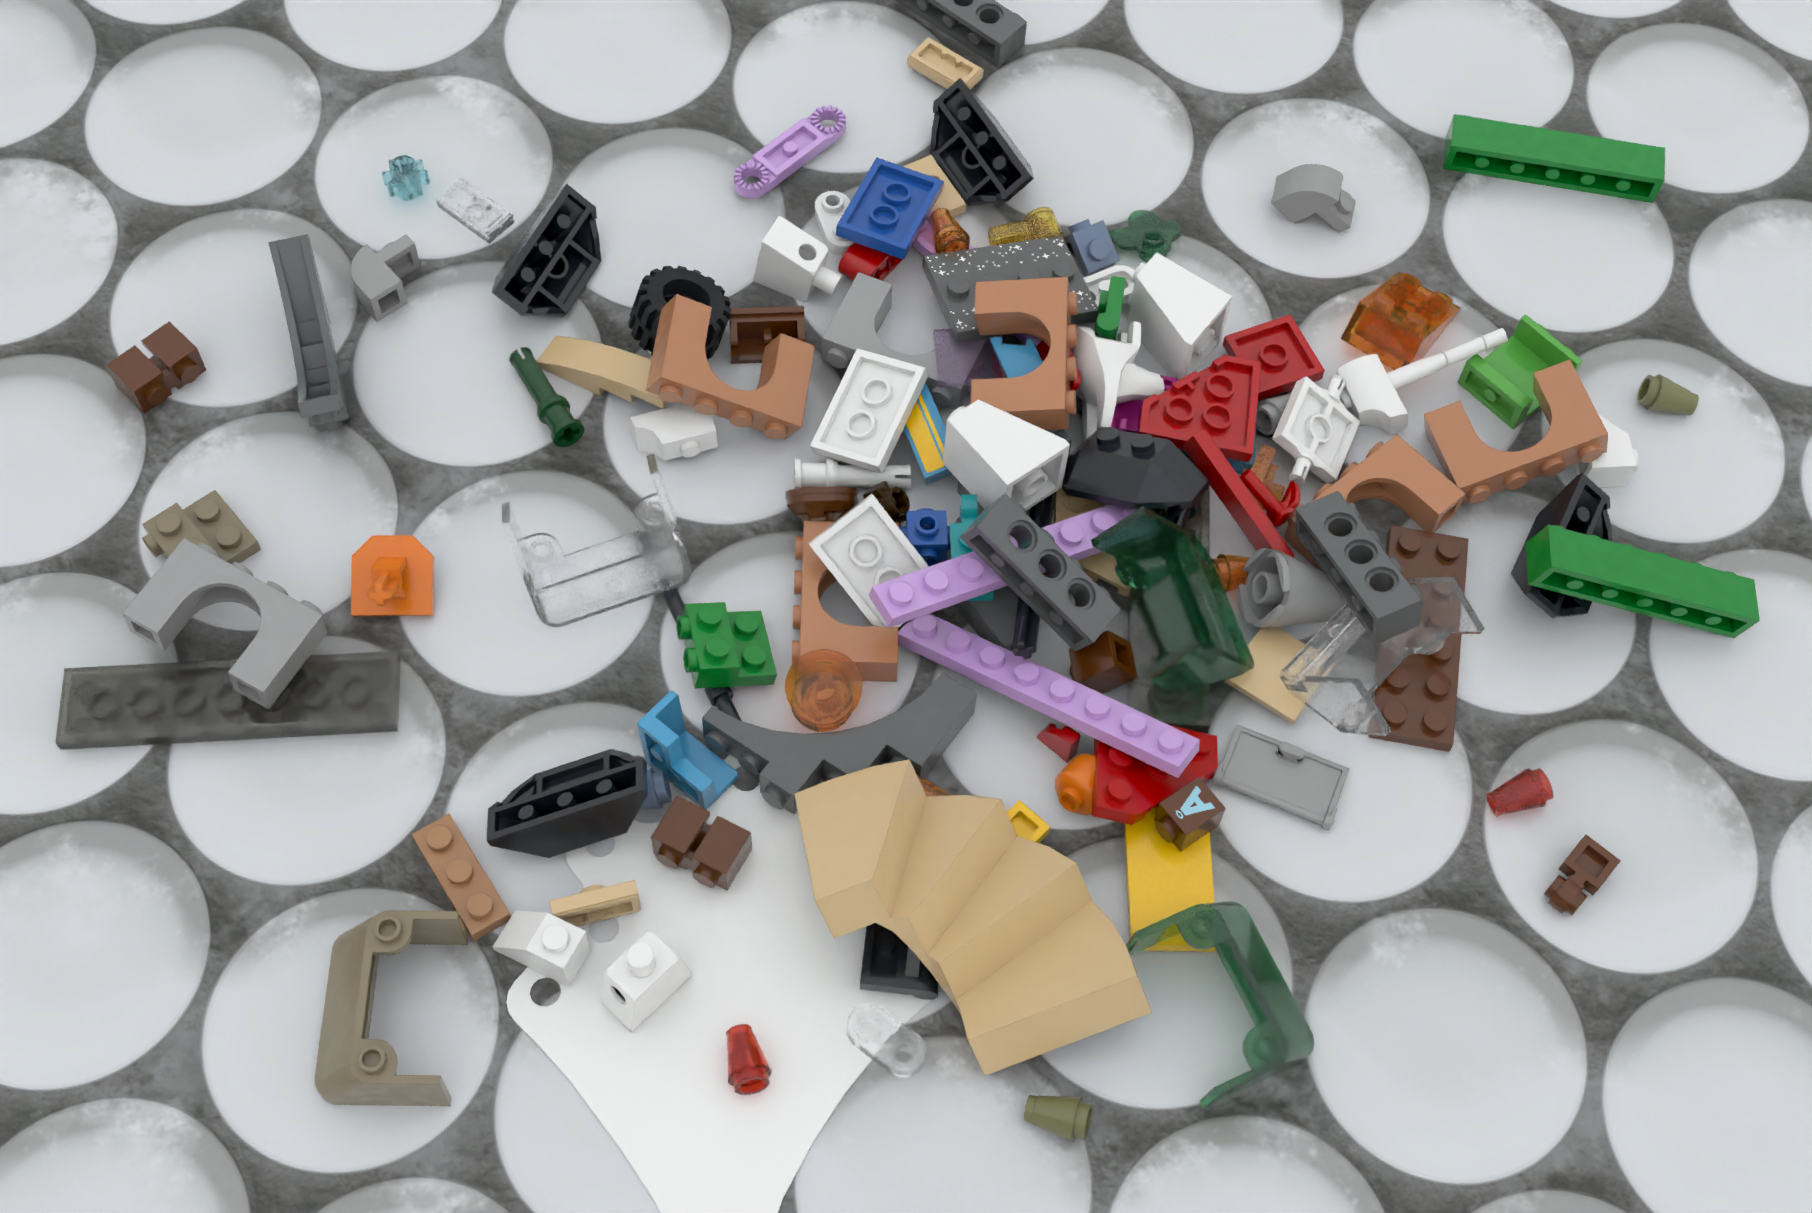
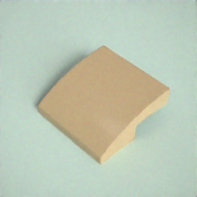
[1224,627,1336,725]

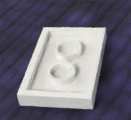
[810,348,929,474]
[808,493,929,627]

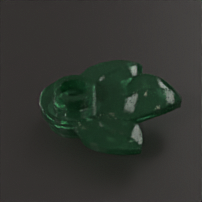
[1109,210,1181,262]

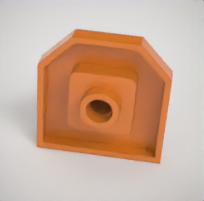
[351,535,435,617]

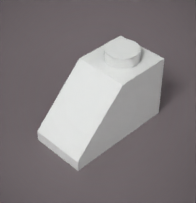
[1575,414,1639,488]
[493,910,591,987]

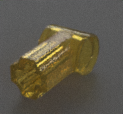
[988,207,1066,246]

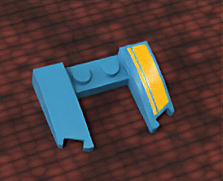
[903,337,1059,485]

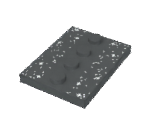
[922,236,1099,343]

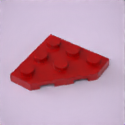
[1137,355,1261,463]
[1092,725,1218,825]

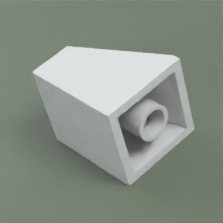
[1127,252,1232,381]
[942,400,1070,511]

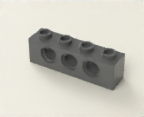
[896,0,1027,68]
[1296,491,1424,644]
[960,493,1121,652]

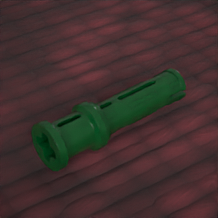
[509,347,585,447]

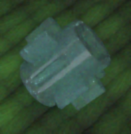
[382,155,430,201]

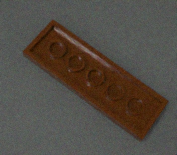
[1368,525,1469,752]

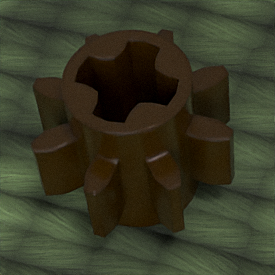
[863,481,910,526]

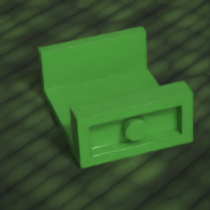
[1457,314,1582,430]

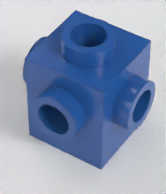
[899,508,950,567]

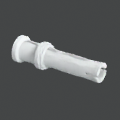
[794,458,911,489]

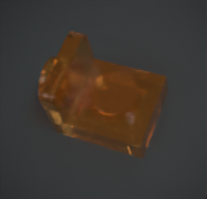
[1251,444,1285,510]

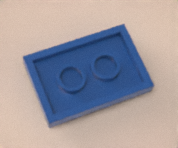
[835,157,944,260]

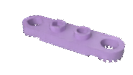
[734,105,846,199]

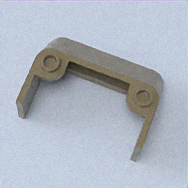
[314,910,468,1106]

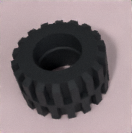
[629,266,731,359]

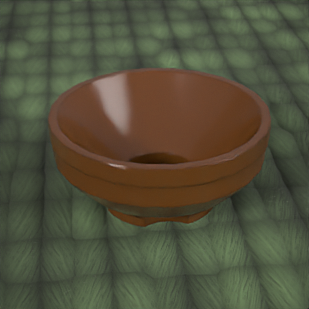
[785,486,857,524]

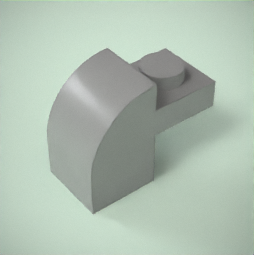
[1271,164,1355,233]
[351,234,421,322]

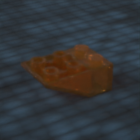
[1341,272,1461,370]

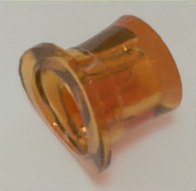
[785,649,863,732]

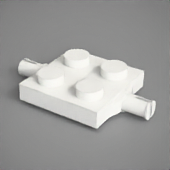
[1272,375,1360,485]

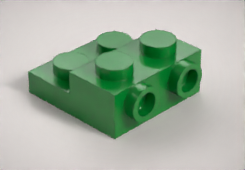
[676,602,777,689]

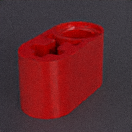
[838,242,903,281]

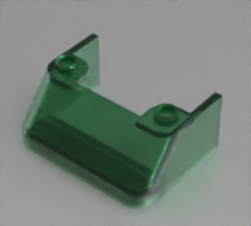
[1091,507,1254,692]
[1126,901,1314,1109]

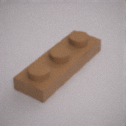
[411,814,511,941]

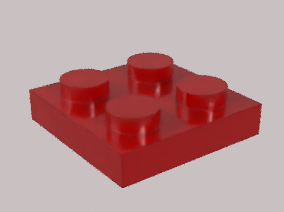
[1222,314,1325,401]

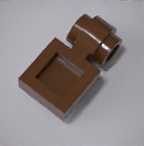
[1544,835,1621,916]

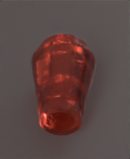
[1486,768,1553,817]
[726,1024,772,1095]

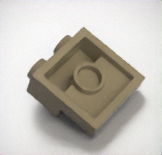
[142,490,261,564]

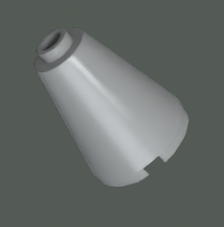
[1238,548,1351,629]

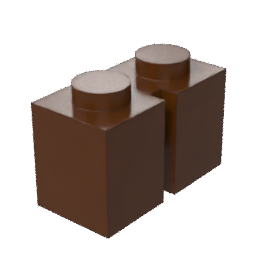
[106,322,206,414]
[651,796,752,891]

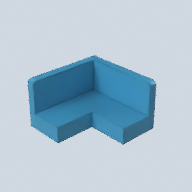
[637,691,738,810]

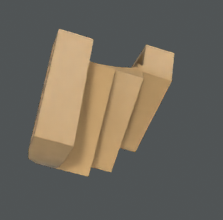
[794,759,1152,1076]

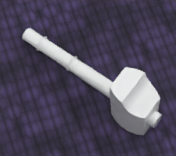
[1337,328,1508,436]
[630,350,718,461]

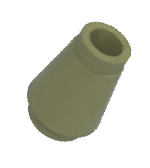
[1637,374,1699,416]
[1024,1095,1093,1142]

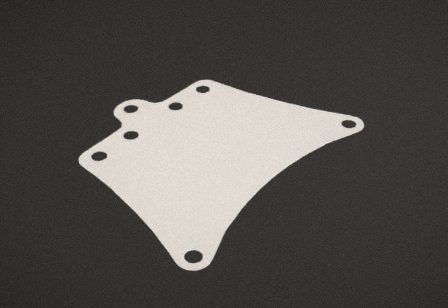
[506,755,943,1213]

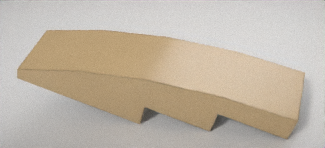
[537,336,668,409]

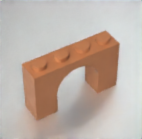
[971,277,1078,430]
[646,294,815,440]
[1424,359,1608,506]
[1283,434,1465,571]
[792,521,899,682]

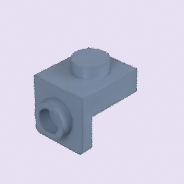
[1063,219,1120,276]

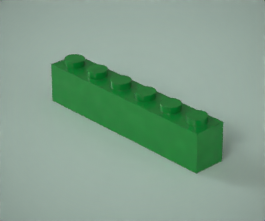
[1443,114,1665,203]
[1525,524,1760,638]

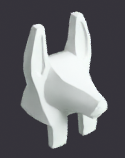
[1071,321,1165,442]

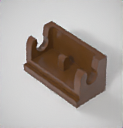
[729,306,806,364]

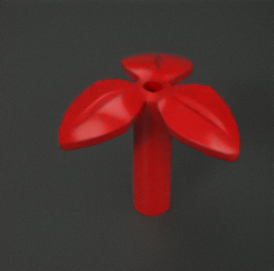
[1239,469,1301,529]

